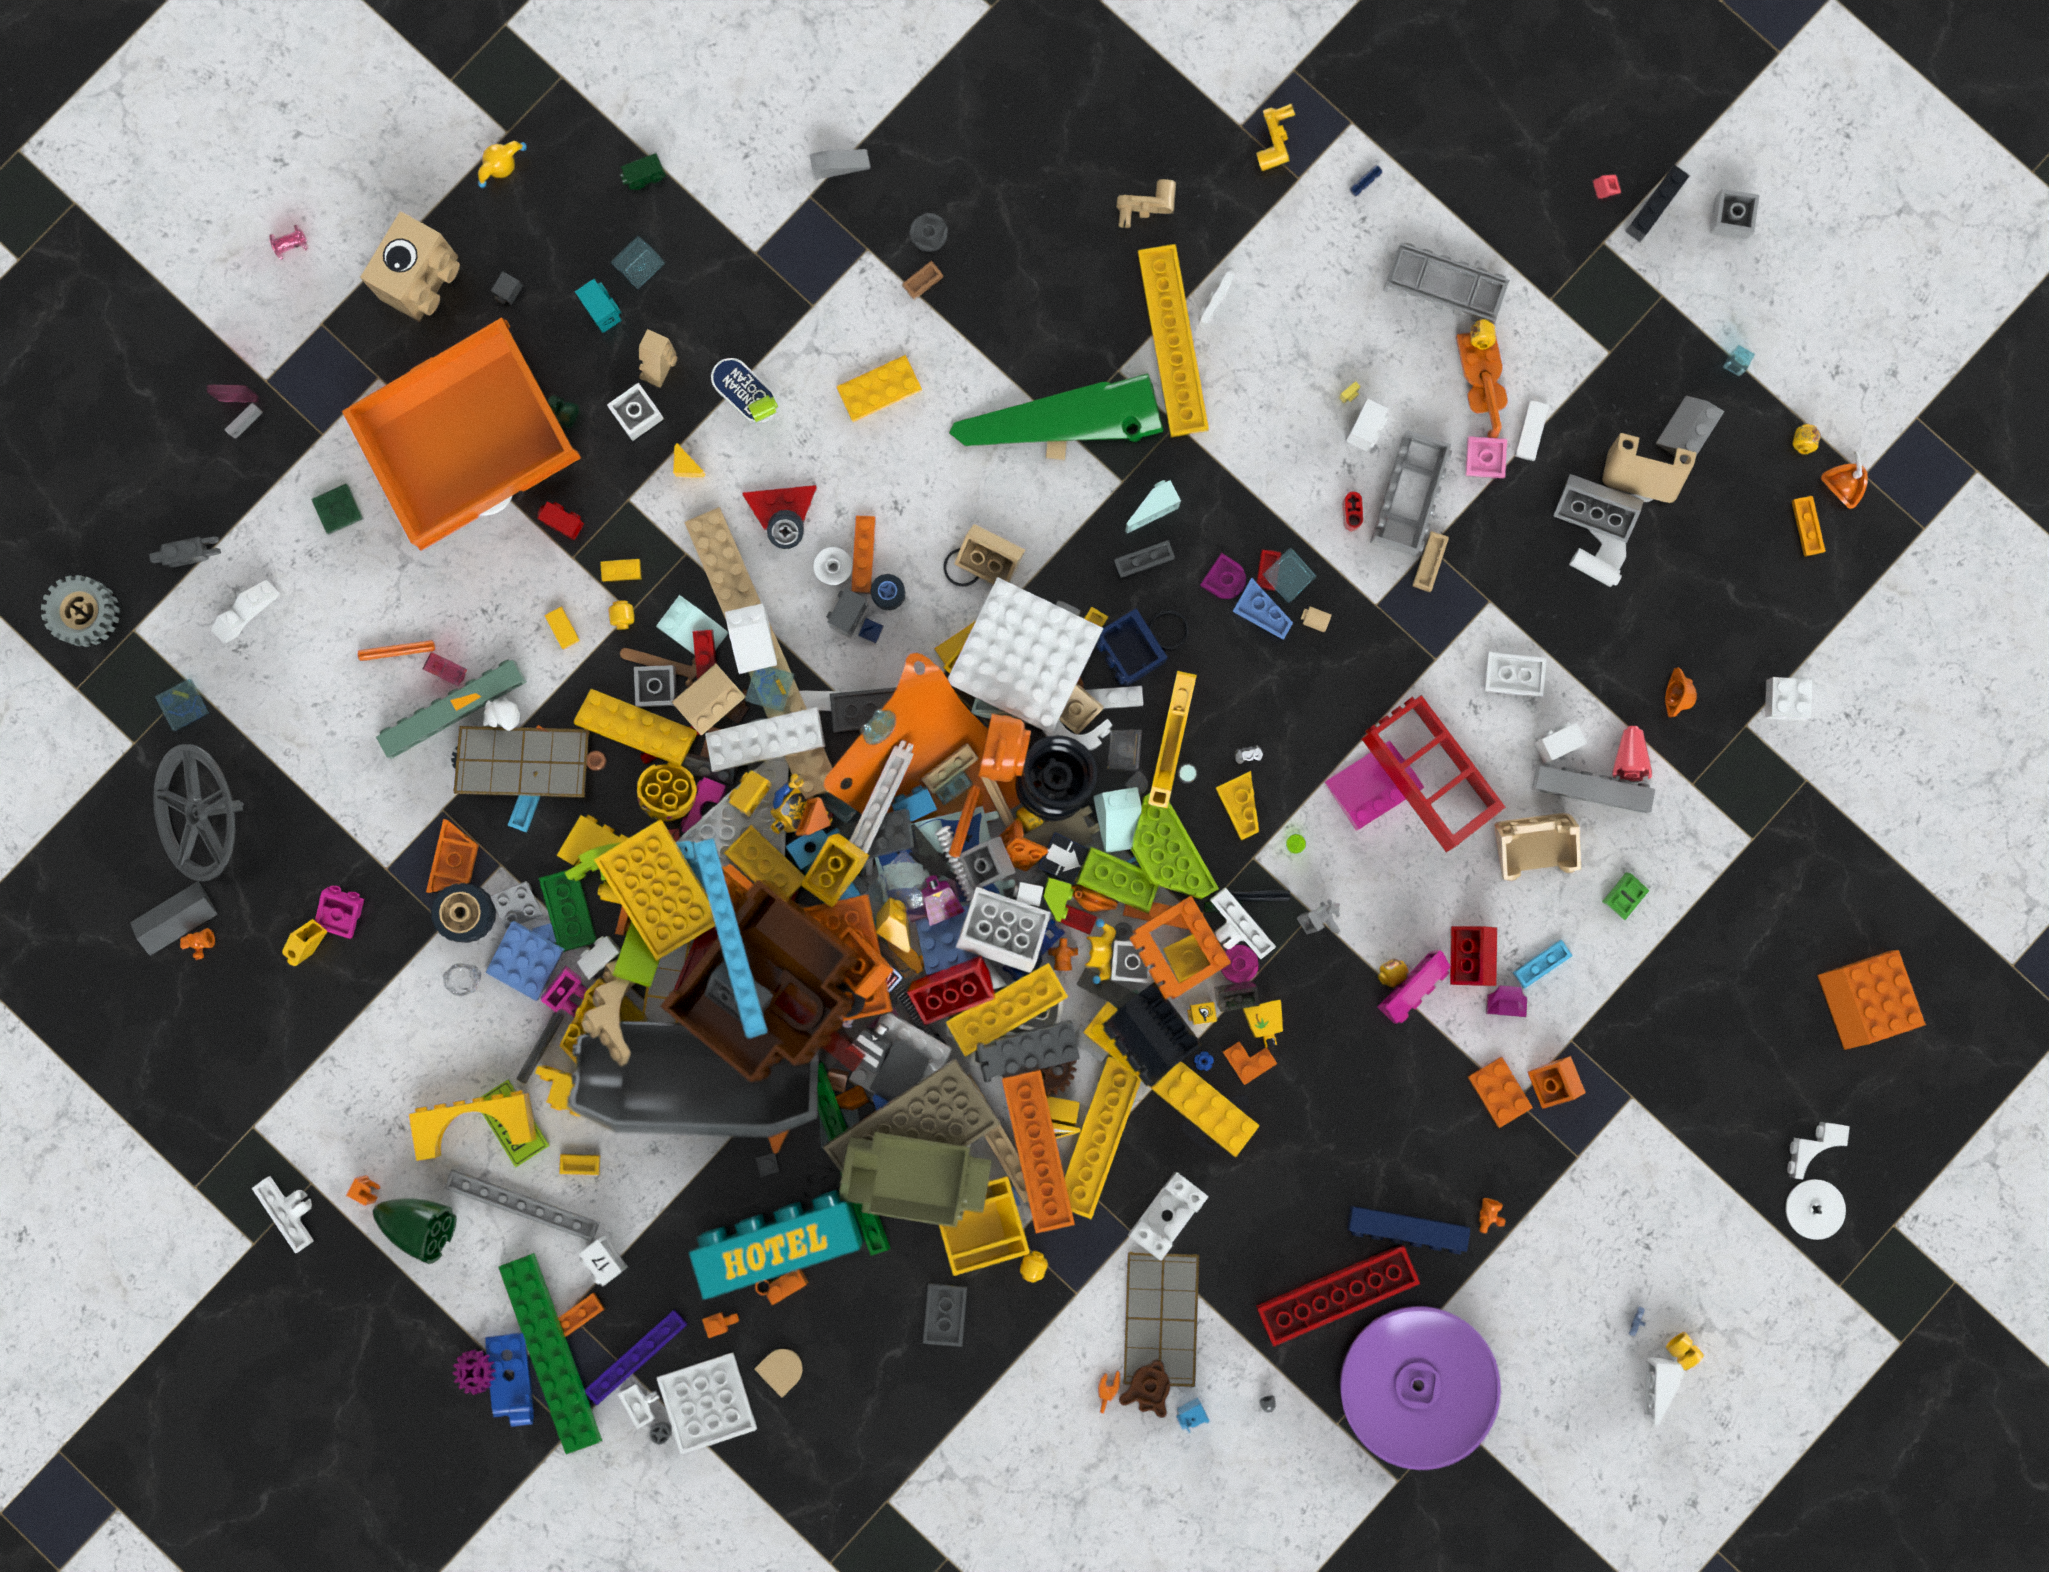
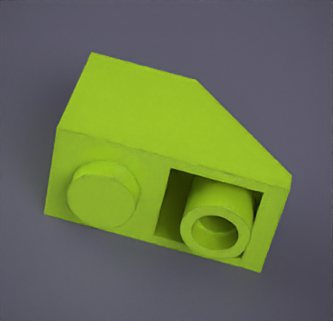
[1042,877,1074,922]

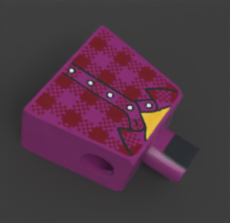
[921,875,965,926]

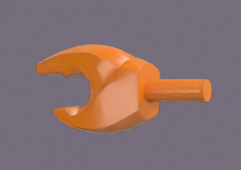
[1098,1371,1120,1414]

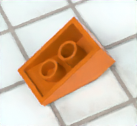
[839,926,894,999]

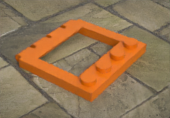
[1129,896,1231,999]

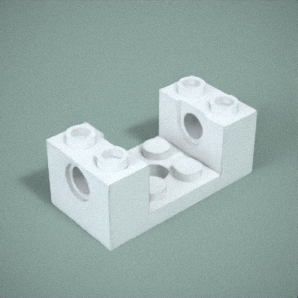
[1128,1172,1209,1261]

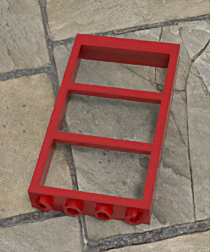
[1361,695,1506,853]

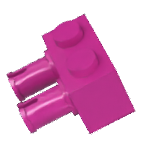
[541,966,588,1018]

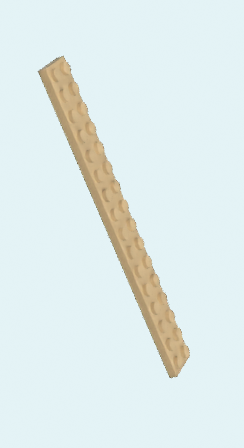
[684,507,833,800]

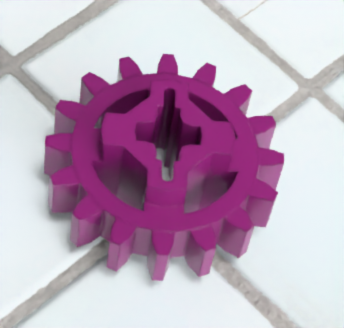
[453,1349,496,1395]

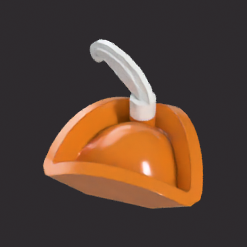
[1821,451,1868,509]

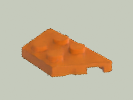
[426,819,479,893]

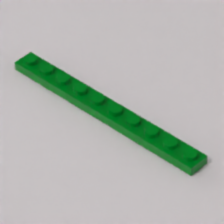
[817,1062,890,1255]

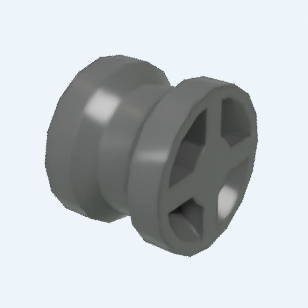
[650,1422,672,1445]

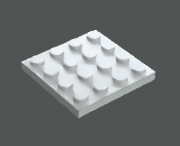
[850,1012,953,1100]
[657,1352,757,1455]

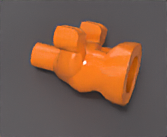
[180,928,215,960]
[1048,938,1078,971]
[1479,1198,1506,1233]

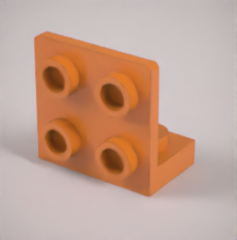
[998,820,1048,872]

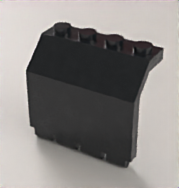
[1102,982,1203,1087]

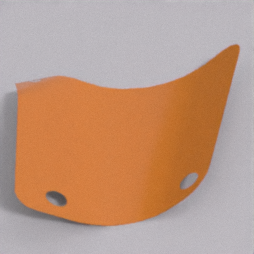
[824,653,1042,823]

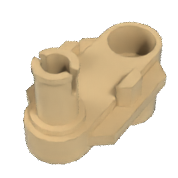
[1117,179,1176,228]

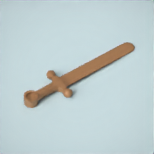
[620,648,697,687]

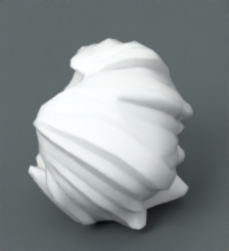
[483,697,520,731]

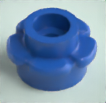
[1194,1051,1214,1071]

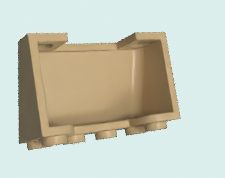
[1603,433,1697,503]

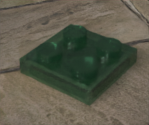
[311,483,364,535]

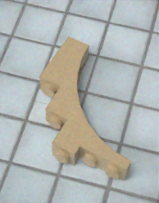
[582,959,636,1066]

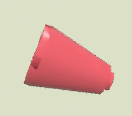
[1612,726,1652,782]

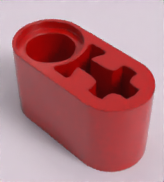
[1342,491,1363,531]

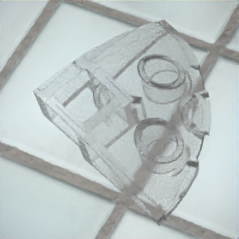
[865,850,931,910]

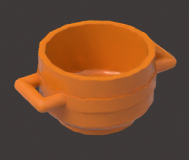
[979,714,1031,782]

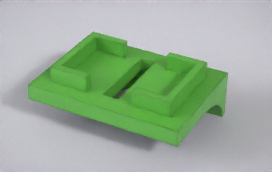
[1602,872,1650,920]

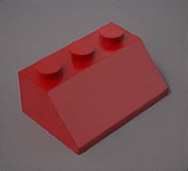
[1450,926,1497,986]

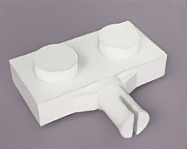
[618,1383,660,1429]

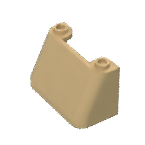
[1495,813,1581,881]

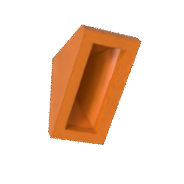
[795,797,831,836]

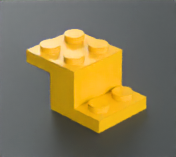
[535,1065,581,1117]

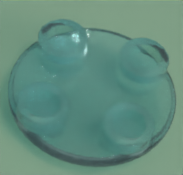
[861,709,896,745]

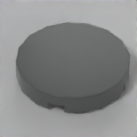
[910,213,948,252]

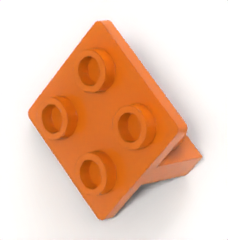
[722,864,753,914]

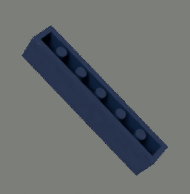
[1347,1206,1471,1254]

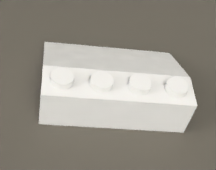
[956,887,1051,973]

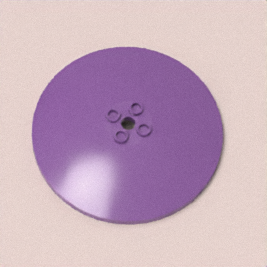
[1340,1306,1501,1470]

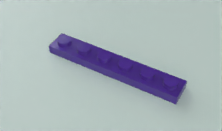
[584,1309,687,1406]

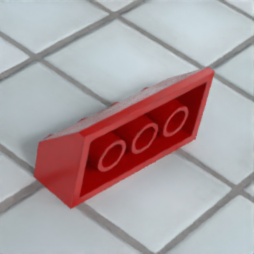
[907,956,995,1025]

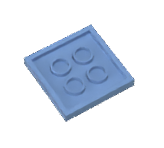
[915,905,984,976]
[485,921,565,1001]

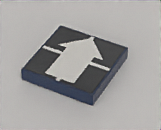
[1037,832,1089,885]

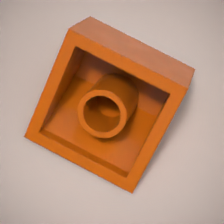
[1527,1056,1586,1109]

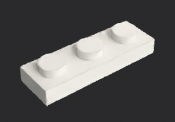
[1198,271,1234,329]
[1085,686,1143,709]

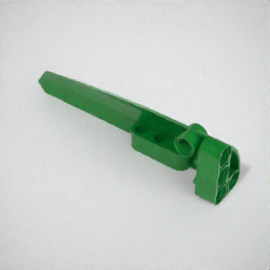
[949,373,1163,446]

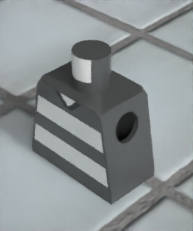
[844,1023,892,1074]

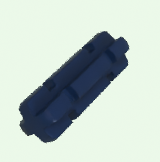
[1350,165,1383,196]

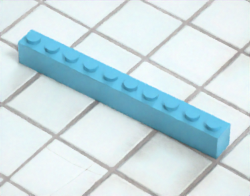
[694,838,768,1038]

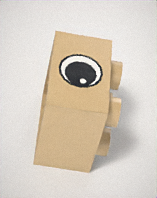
[360,211,460,322]

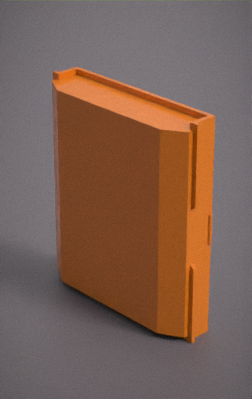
[342,318,581,551]

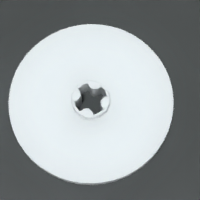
[1785,1179,1846,1239]

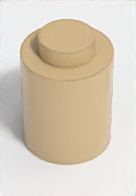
[1301,606,1331,632]

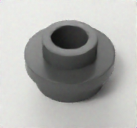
[1114,922,1133,941]

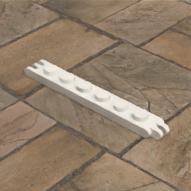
[850,740,914,853]

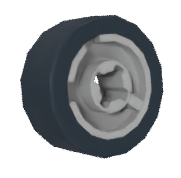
[767,510,804,549]

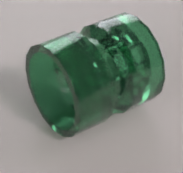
[548,395,579,428]

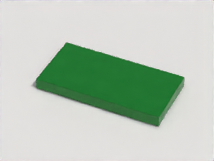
[539,869,597,952]

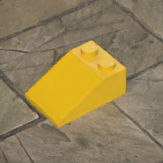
[801,833,870,907]

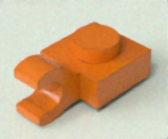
[702,1312,739,1338]

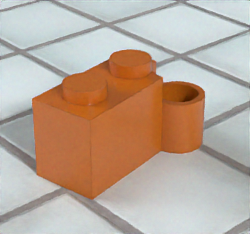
[755,1268,808,1305]

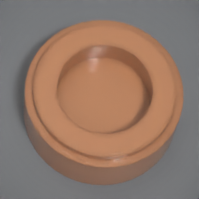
[587,751,607,771]

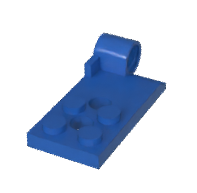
[485,1332,534,1427]

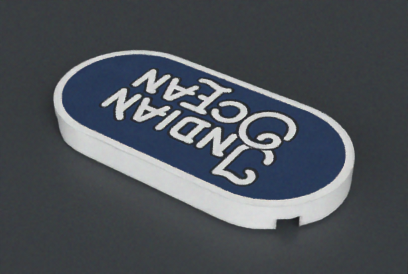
[711,358,777,423]

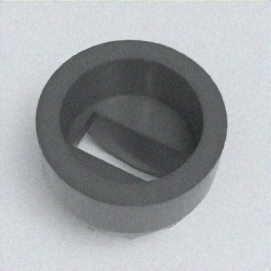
[1259,1396,1276,1413]

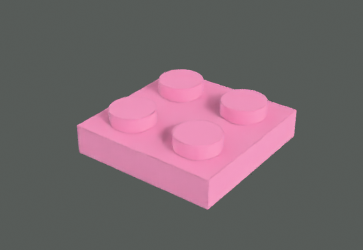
[1465,436,1507,479]

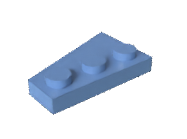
[1233,578,1293,640]

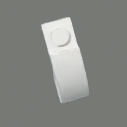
[1042,719,1112,751]

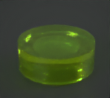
[1286,834,1306,854]

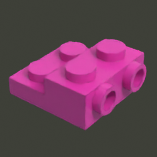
[315,886,364,939]

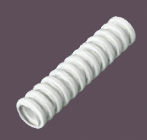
[935,826,975,902]

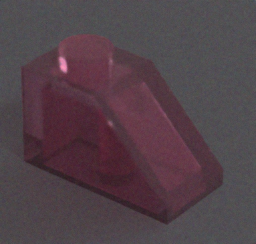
[422,652,467,687]

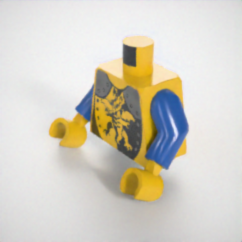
[770,774,832,834]

